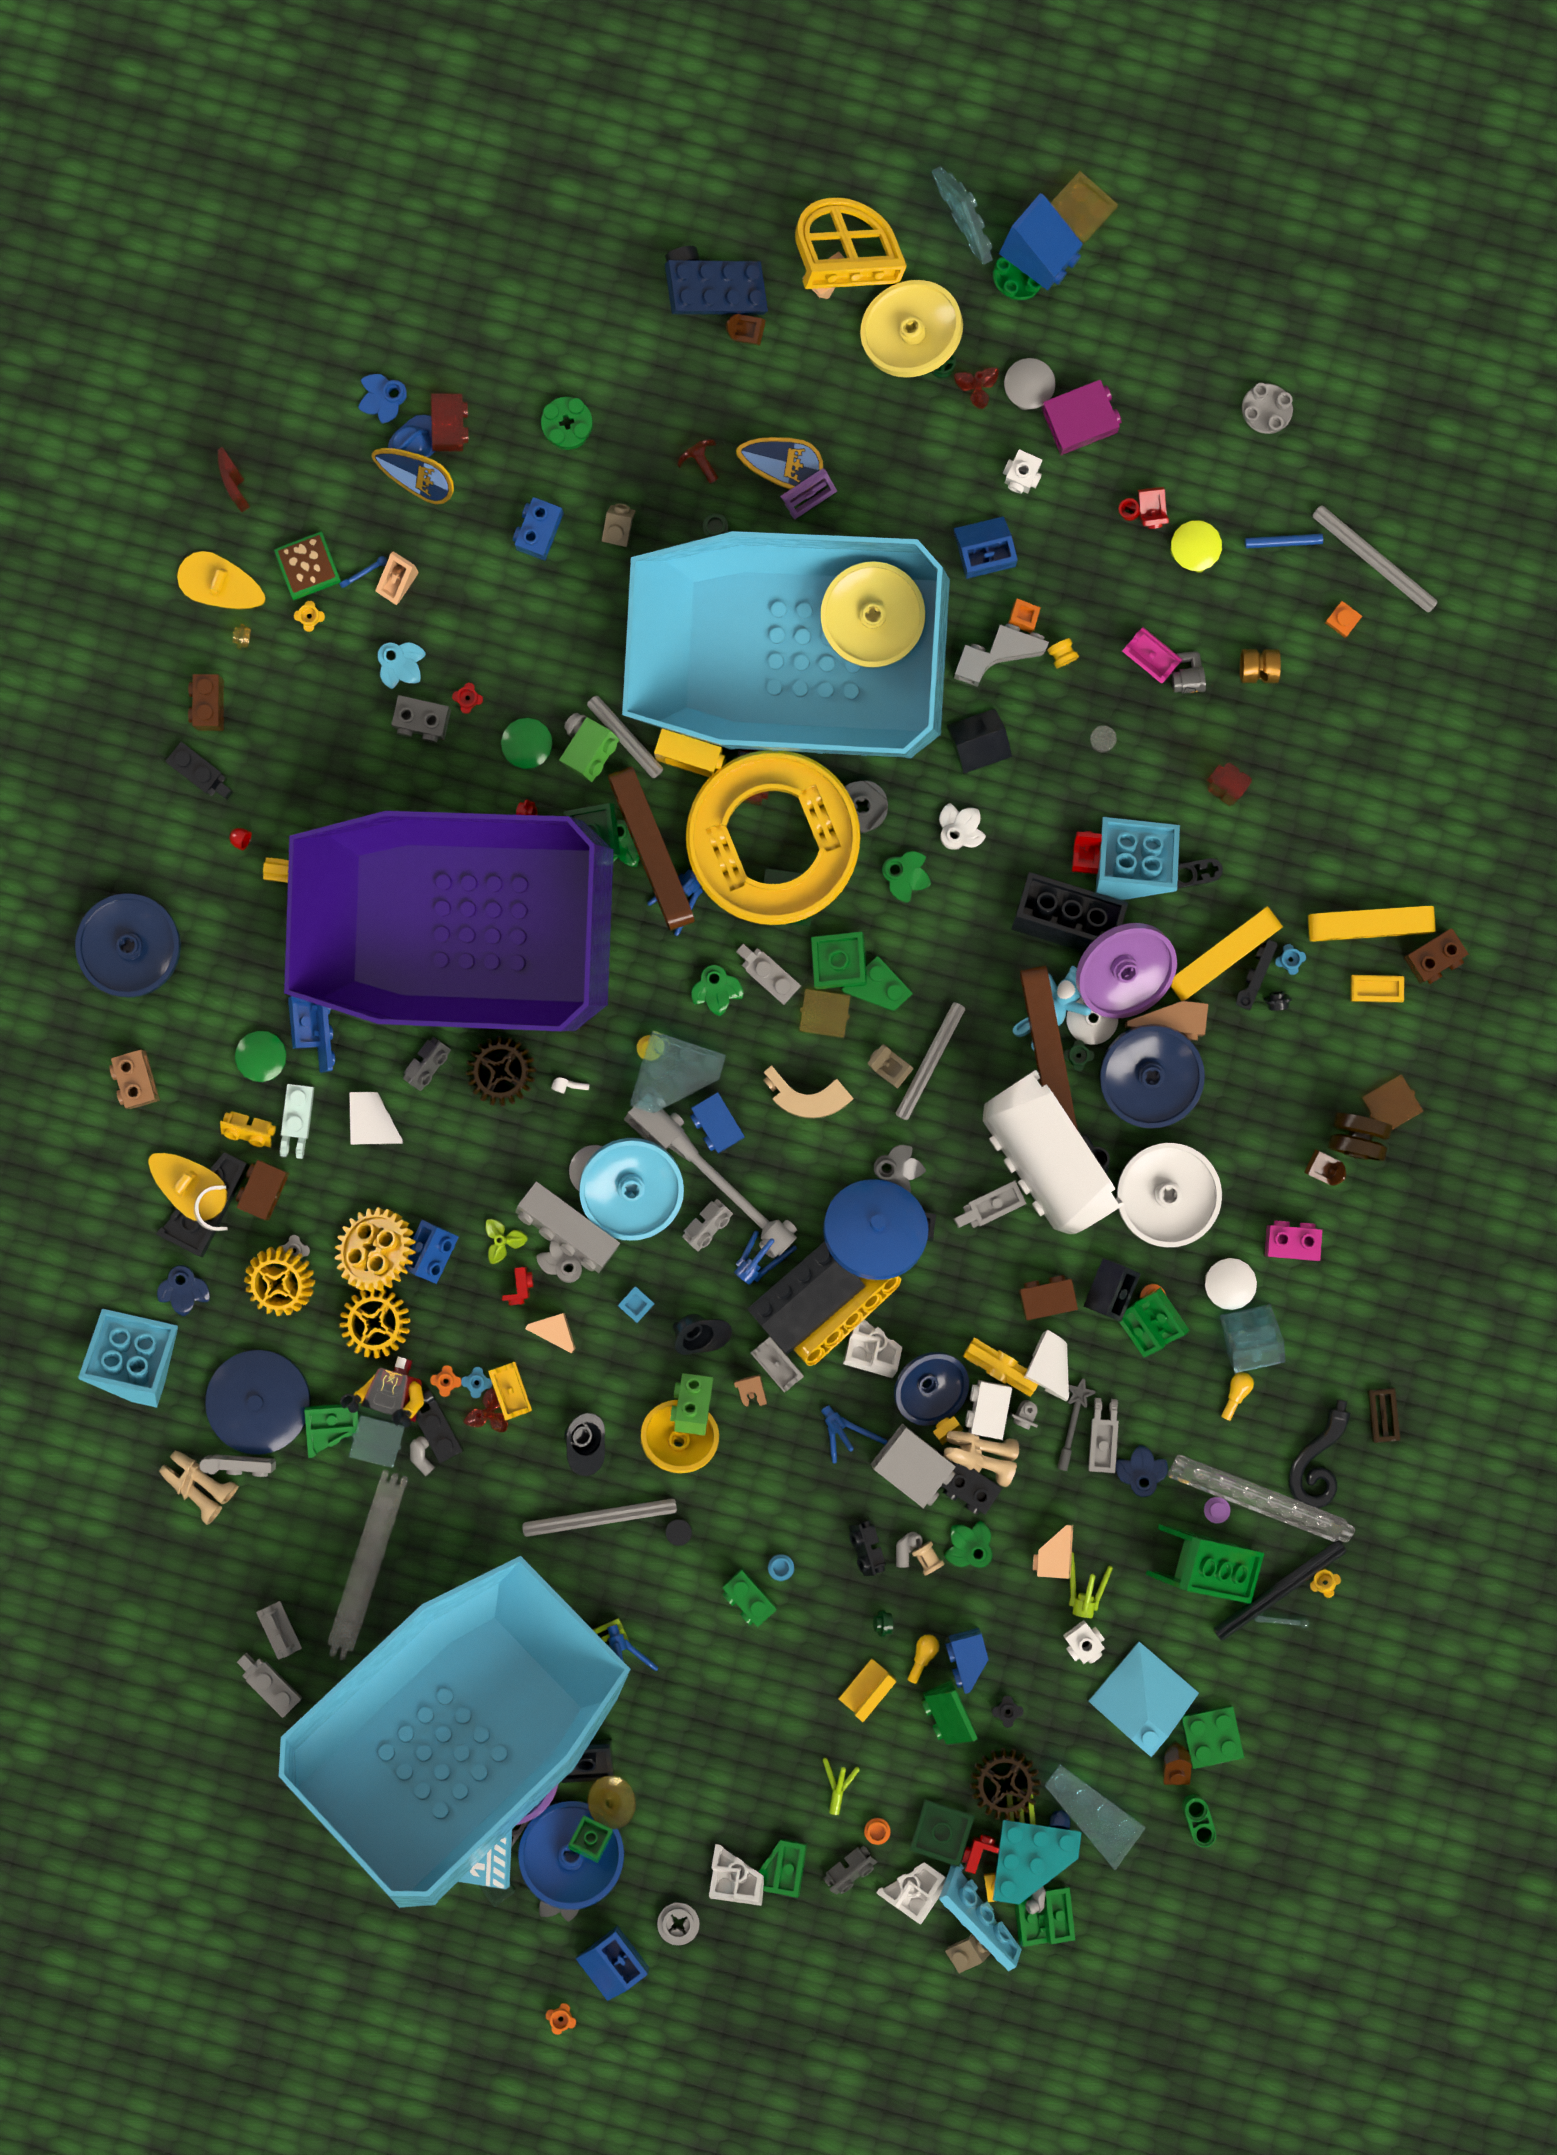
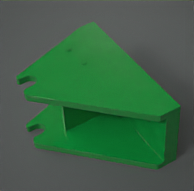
[1145,1524,1264,1604]

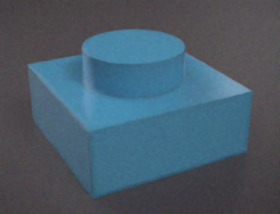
[618,1286,655,1323]

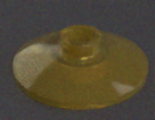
[588,1776,636,1829]

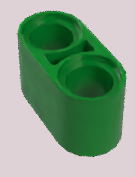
[1182,1794,1216,1848]

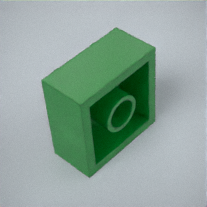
[568,1815,613,1863]

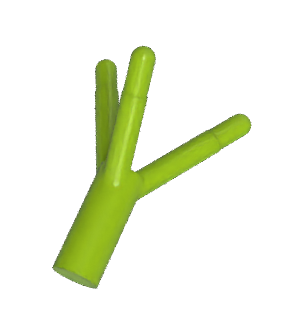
[823,1758,860,1815]

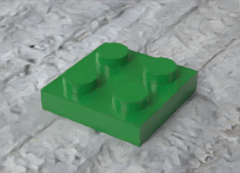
[811,932,867,989]
[1181,1705,1244,1769]

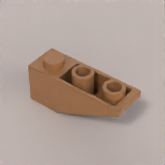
[1125,1001,1208,1040]

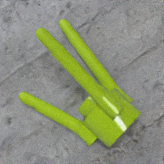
[1069,1552,1113,1618]

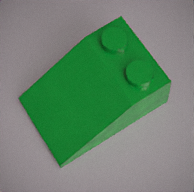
[921,1680,978,1745]

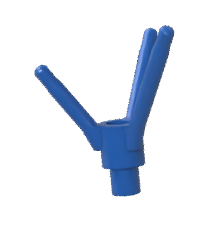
[821,1405,888,1463]
[607,1624,658,1671]

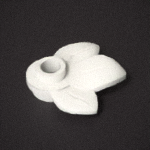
[939,803,986,849]

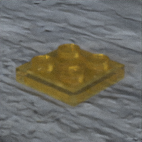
[1051,171,1118,245]

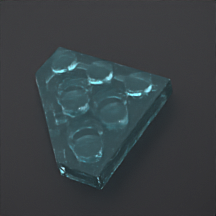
[932,166,993,264]
[630,1031,726,1113]

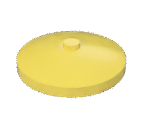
[860,280,963,377]
[821,562,925,668]

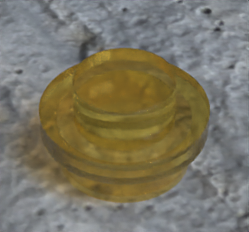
[232,623,251,649]

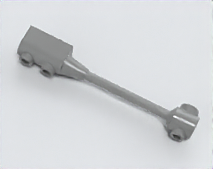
[624,1095,797,1258]

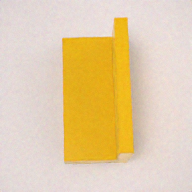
[838,1658,897,1722]

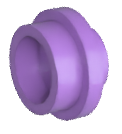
[1204,1497,1230,1523]

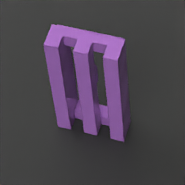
[780,468,837,519]

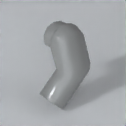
[896,1532,923,1567]
[1025,1886,1046,1914]

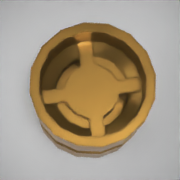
[1240,649,1281,683]

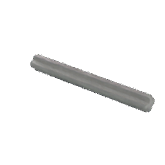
[896,1002,965,1120]

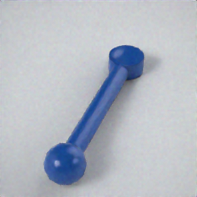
[340,556,387,588]

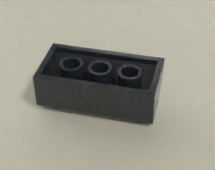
[1011,872,1128,952]
[748,1241,866,1355]

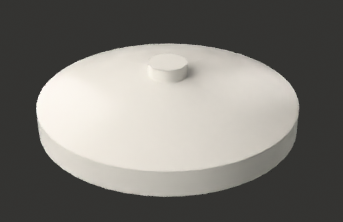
[1117,1143,1222,1247]

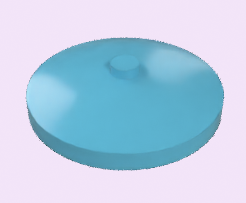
[579,1138,684,1241]

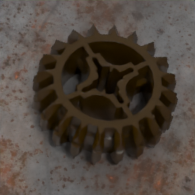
[466,1036,536,1107]
[970,1748,1041,1820]

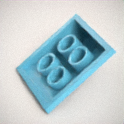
[1096,817,1180,900]
[79,1309,178,1407]
[1088,1641,1199,1757]

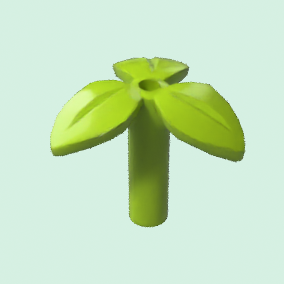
[485,1219,528,1264]

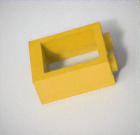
[654,728,726,778]

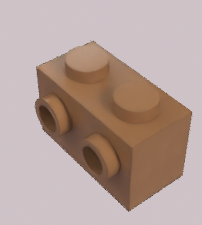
[109,1050,160,1109]

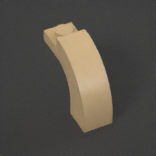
[763,1066,853,1118]

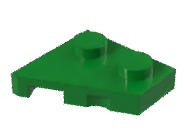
[841,956,913,1012]
[759,1839,807,1898]

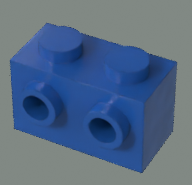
[513,497,564,561]
[690,1092,745,1154]
[404,1220,459,1284]

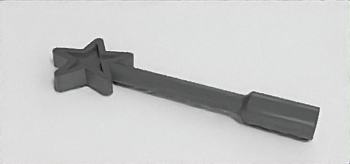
[1057,1378,1095,1471]

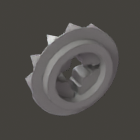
[657,1902,699,1945]

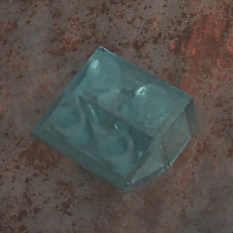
[1220,1304,1285,1373]

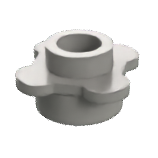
[281,1235,310,1260]

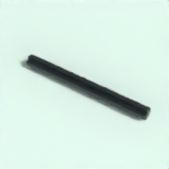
[1213,1540,1347,1640]

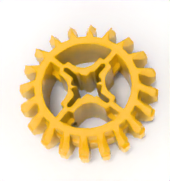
[244,1246,315,1316]
[340,1288,411,1358]

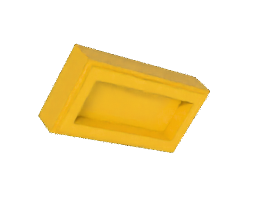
[1351,975,1404,1003]

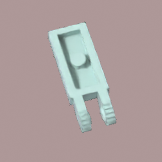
[280,1084,314,1159]

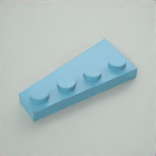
[939,1863,1022,1971]

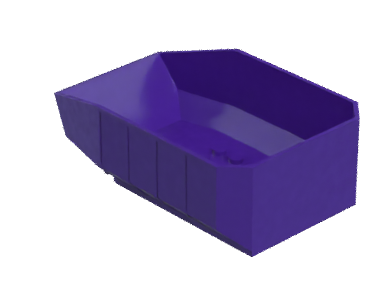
[284,811,614,1031]

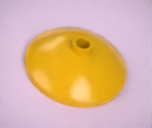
[641,1400,719,1473]

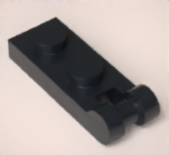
[416,1387,464,1463]

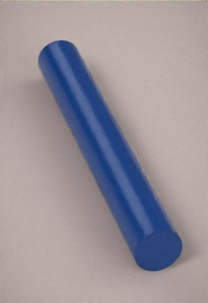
[1245,534,1323,548]

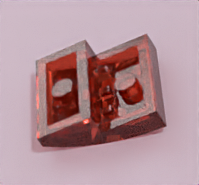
[218,447,250,512]

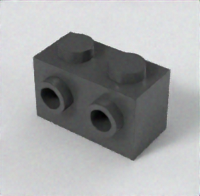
[391,695,451,743]

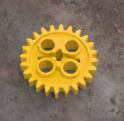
[335,1207,416,1293]

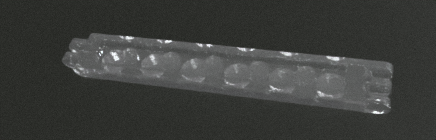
[1167,1455,1355,1543]
[328,1470,409,1660]

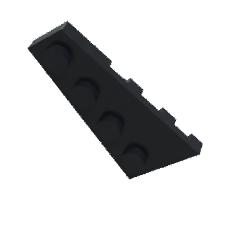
[156,1152,250,1257]

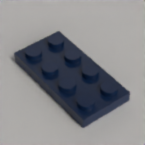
[665,260,768,315]

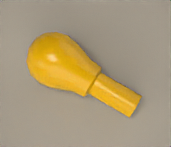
[1221,1372,1254,1421]
[907,1634,940,1684]

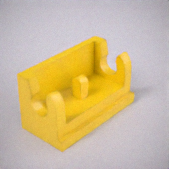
[488,1362,532,1421]

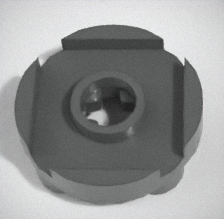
[845,780,888,833]

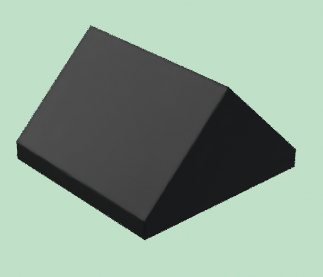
[947,708,1012,774]
[562,1739,614,1783]

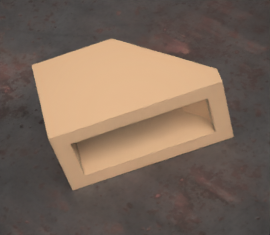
[1033,1525,1073,1579]

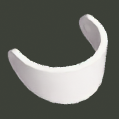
[194,1185,228,1231]

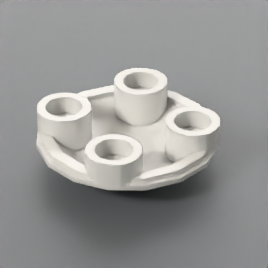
[1205,1258,1257,1310]

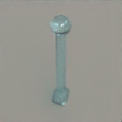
[1255,1616,1310,1629]

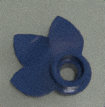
[157,1265,210,1316]
[1116,1445,1168,1497]

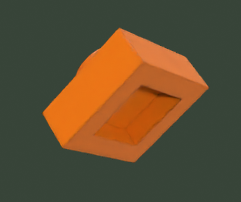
[1008,599,1041,633]
[1325,601,1362,638]

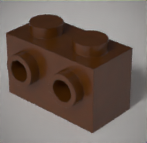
[188,674,224,731]
[1403,928,1469,984]
[236,1160,290,1220]
[1019,1275,1078,1320]

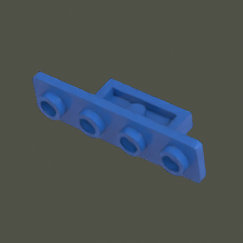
[288,996,335,1073]

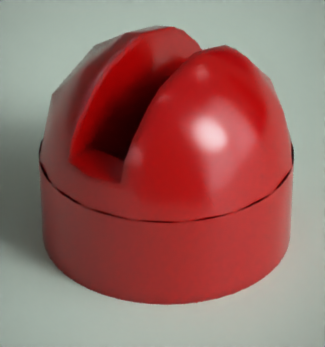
[1119,498,1140,521]
[229,828,252,851]

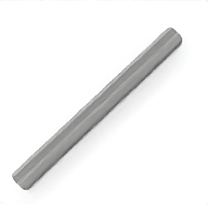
[1313,505,1437,612]
[522,1499,677,1537]

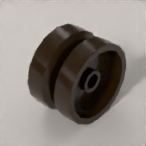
[1328,1112,1393,1161]

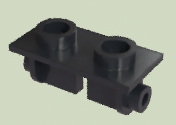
[849,1520,886,1576]

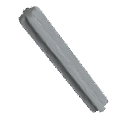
[587,695,663,778]

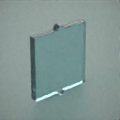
[349,1415,405,1468]

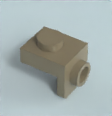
[602,504,636,547]
[868,1044,913,1089]
[945,1934,991,1973]

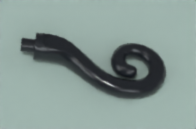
[1288,1399,1350,1509]

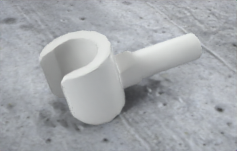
[551,1077,589,1094]

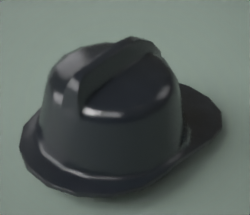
[673,1314,732,1355]
[564,1413,605,1476]

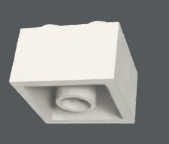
[965,1380,1012,1440]

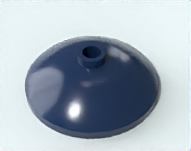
[894,1352,969,1426]

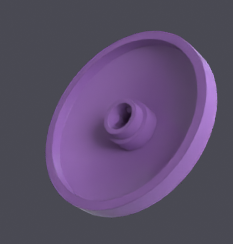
[1076,923,1177,1018]

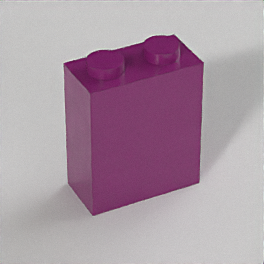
[1041,379,1122,456]

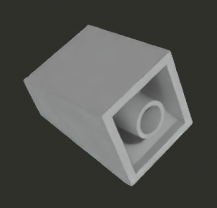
[870,1423,956,1508]

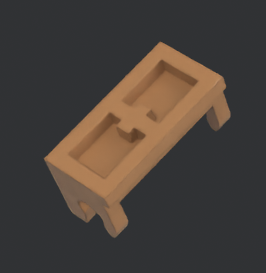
[734,1374,767,1406]

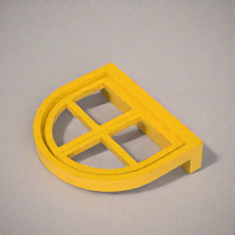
[795,198,907,289]

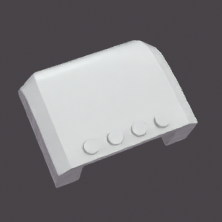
[983,1070,1124,1234]

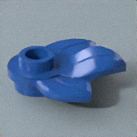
[358,374,407,424]

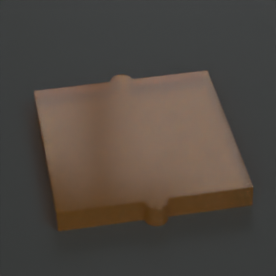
[1362,1074,1423,1129]

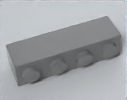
[516,1182,620,1273]

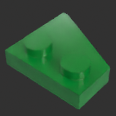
[304,1404,359,1458]

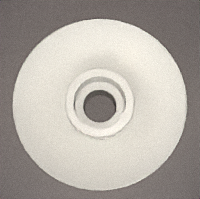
[1066,998,1118,1045]

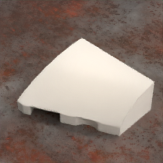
[350,1092,403,1145]
[843,1319,902,1378]
[1024,1330,1069,1401]
[709,1844,764,1906]
[876,1862,946,1925]

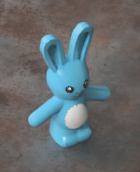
[1013,966,1091,1051]

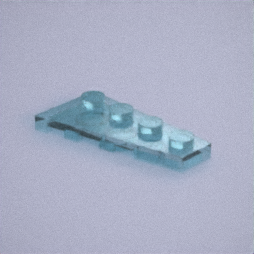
[1045,1764,1146,1870]

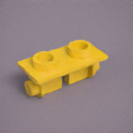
[220,1111,276,1148]

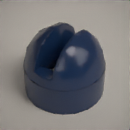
[1049,1810,1071,1830]

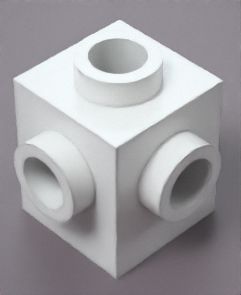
[1003,450,1042,494]
[1063,1620,1105,1664]

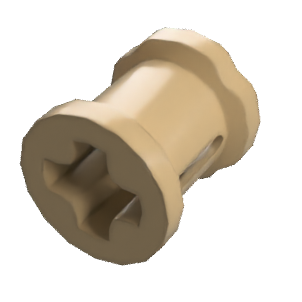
[911,1541,945,1575]

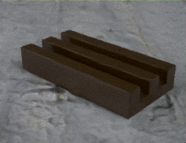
[1368,1388,1400,1443]

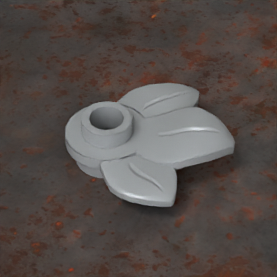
[537,1239,582,1283]

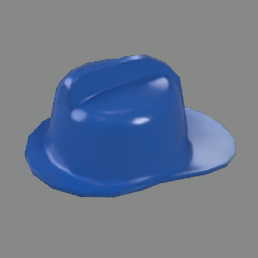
[388,415,444,458]

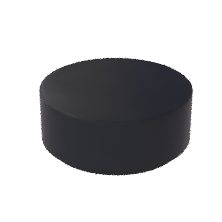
[666,1519,692,1546]

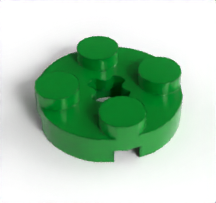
[541,397,593,450]

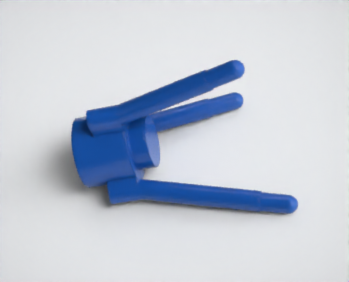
[647,869,703,936]
[734,1231,797,1285]

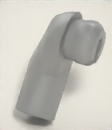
[410,1436,435,1476]

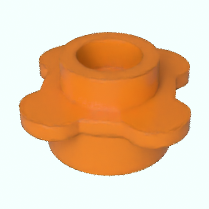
[430,1365,461,1397]
[546,2003,576,2035]

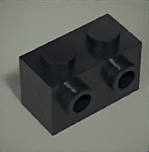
[1083,1258,1141,1322]
[941,1463,1002,1515]

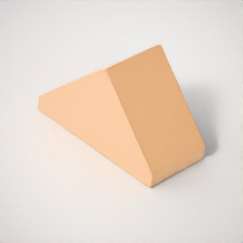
[376,551,419,605]
[525,1313,575,1353]

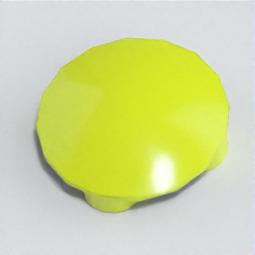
[1170,521,1222,572]

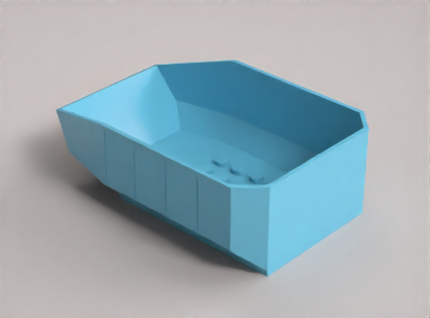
[622,531,950,758]
[279,1556,630,1908]

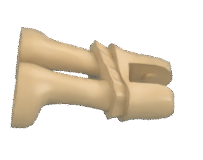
[944,1431,1019,1487]
[159,1450,239,1525]

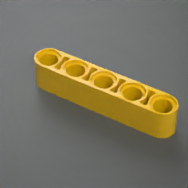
[1170,906,1283,1001]
[1307,906,1436,941]
[793,1276,901,1366]

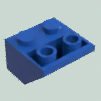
[954,517,1018,579]
[945,1628,989,1694]
[576,1925,649,2001]

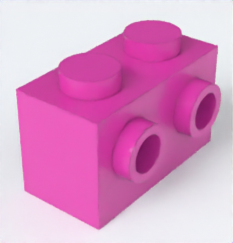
[1264,1221,1322,1261]

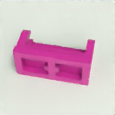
[1122,627,1183,684]

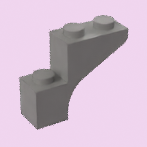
[954,624,1049,687]

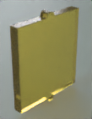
[799,989,850,1038]

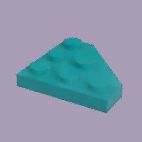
[992,1820,1081,1905]

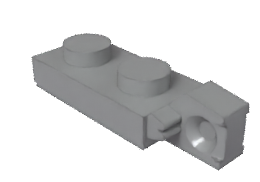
[736,944,801,1005]
[954,1181,1026,1228]
[237,1653,302,1718]

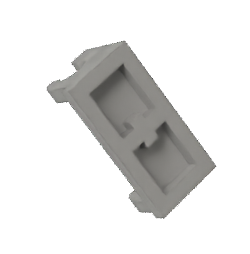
[751,1336,804,1392]

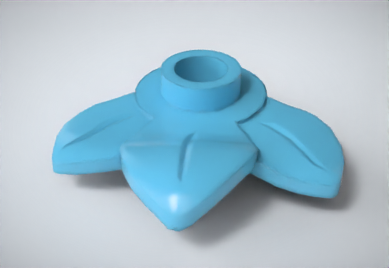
[377,642,426,689]

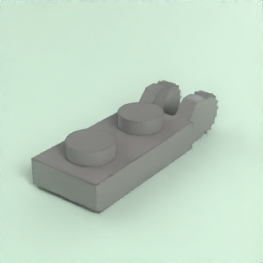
[1088,1398,1119,1473]
[199,1454,276,1477]

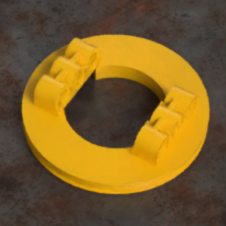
[686,750,860,925]

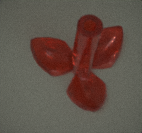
[954,367,999,409]
[677,439,718,483]
[463,1388,508,1432]

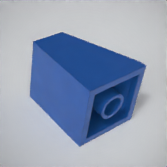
[999,193,1083,291]

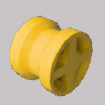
[1047,638,1079,668]

